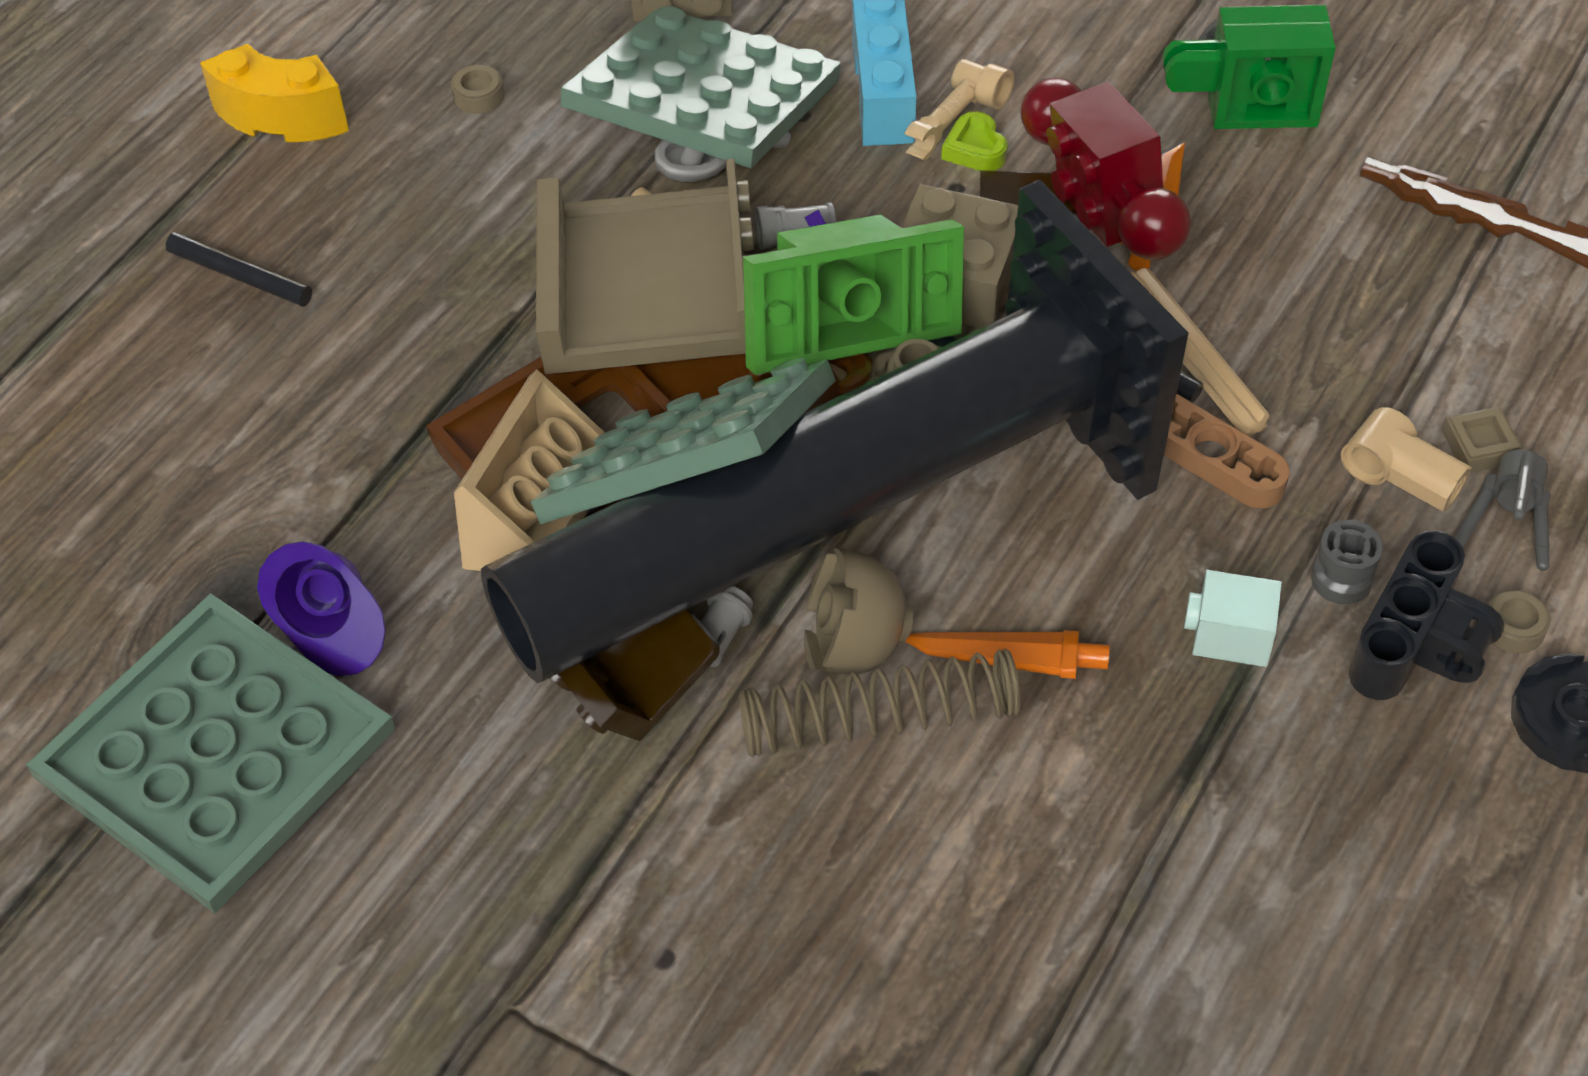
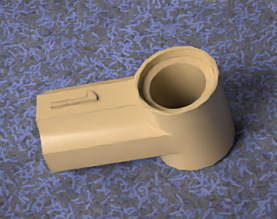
[1341,407,1472,512]

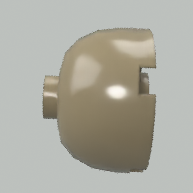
[804,548,913,674]

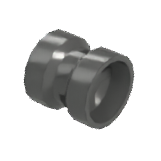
[1311,520,1383,604]

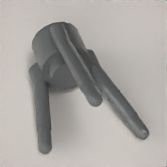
[1454,450,1551,571]

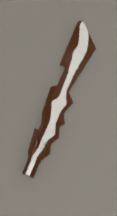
[1360,156,1588,269]

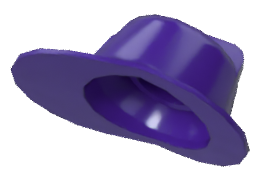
[257,541,386,676]

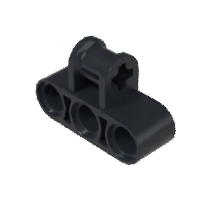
[1348,531,1505,700]

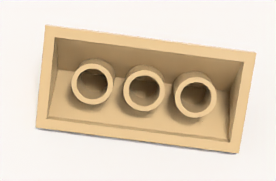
[454,369,605,571]

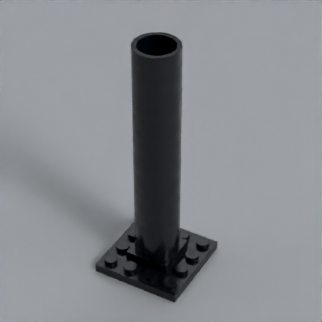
[481,179,1189,683]

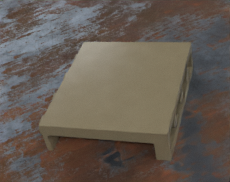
[536,159,754,374]

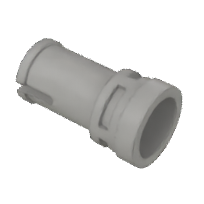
[754,202,836,250]

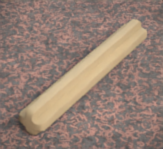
[1131,268,1269,437]

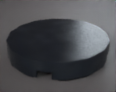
[1511,653,1588,773]

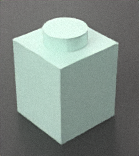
[1184,570,1282,667]

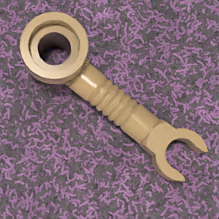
[905,59,1015,160]

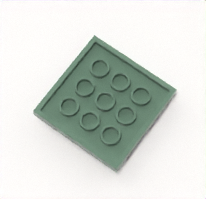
[561,6,841,168]
[530,357,836,525]
[26,593,396,914]

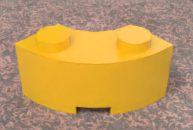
[200,44,349,142]

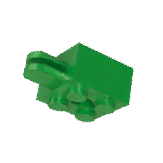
[1162,5,1336,130]

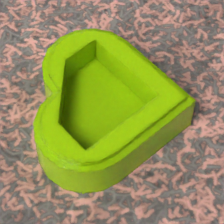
[941,111,1008,171]

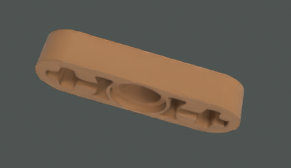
[1164,394,1290,509]

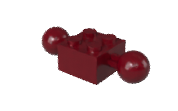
[1021,77,1191,260]

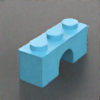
[852,0,916,146]

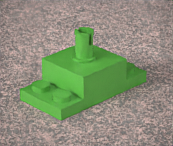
[743,214,964,375]

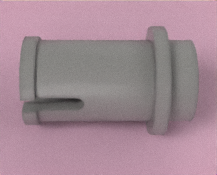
[700,586,753,667]

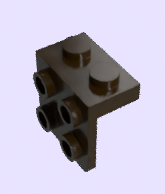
[550,609,720,741]

